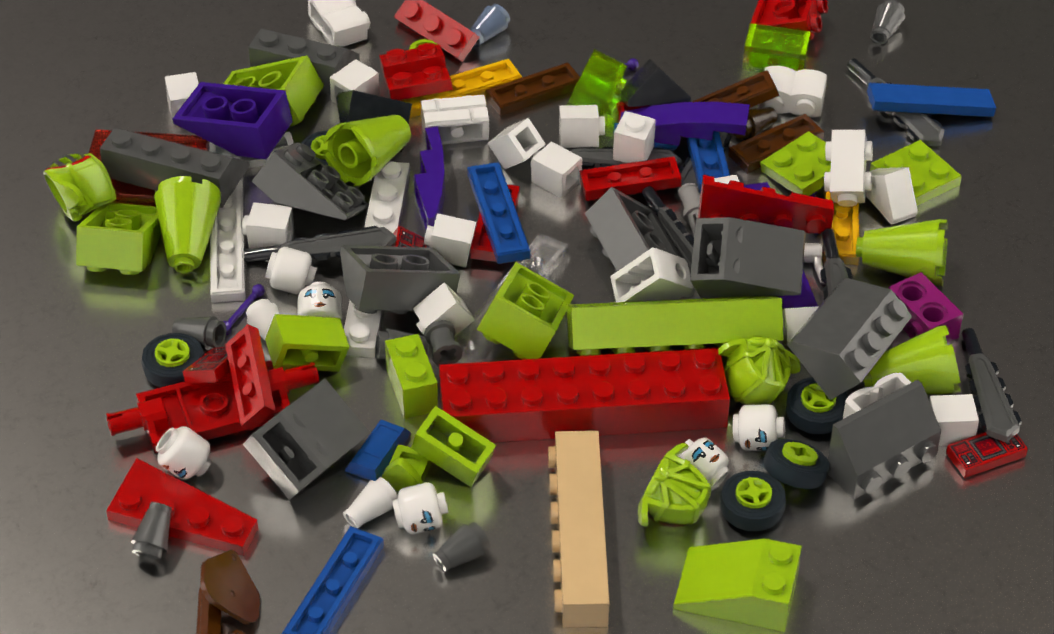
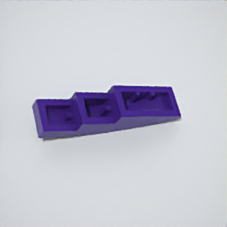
[619,102,750,146]
[414,126,445,232]

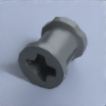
[424,320,463,366]

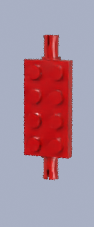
[106,360,319,453]

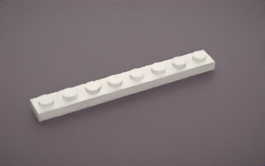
[344,161,410,358]

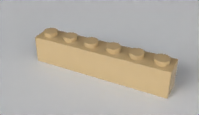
[548,431,609,628]

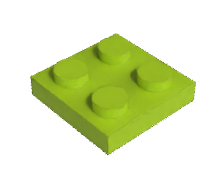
[760,131,831,196]
[870,140,962,206]

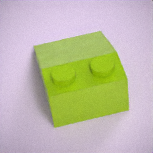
[223,55,324,126]
[76,202,161,275]
[476,262,574,360]
[673,538,802,632]

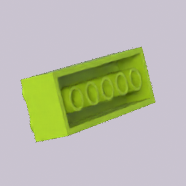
[566,296,784,356]

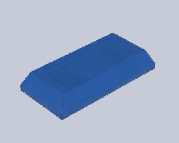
[345,419,411,481]

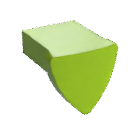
[381,444,432,491]

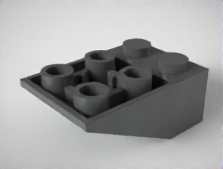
[251,142,369,220]
[690,217,806,298]
[243,379,371,500]

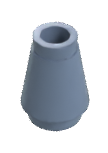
[470,4,510,47]

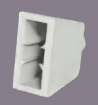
[610,247,696,302]

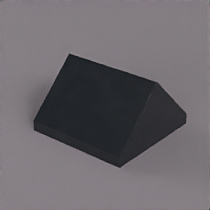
[620,59,691,107]
[336,90,412,152]

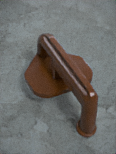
[196,550,260,634]

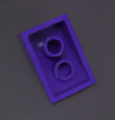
[172,82,293,159]

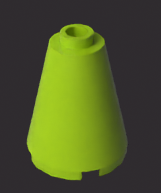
[324,115,411,186]
[154,176,221,273]
[856,219,948,286]
[863,325,961,395]

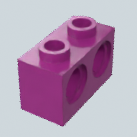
[888,272,963,343]

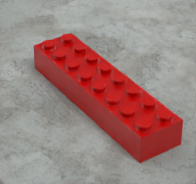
[439,347,730,443]

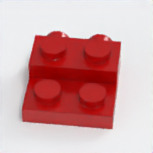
[749,0,828,44]
[379,43,453,100]

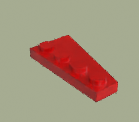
[698,175,834,234]
[106,458,258,556]

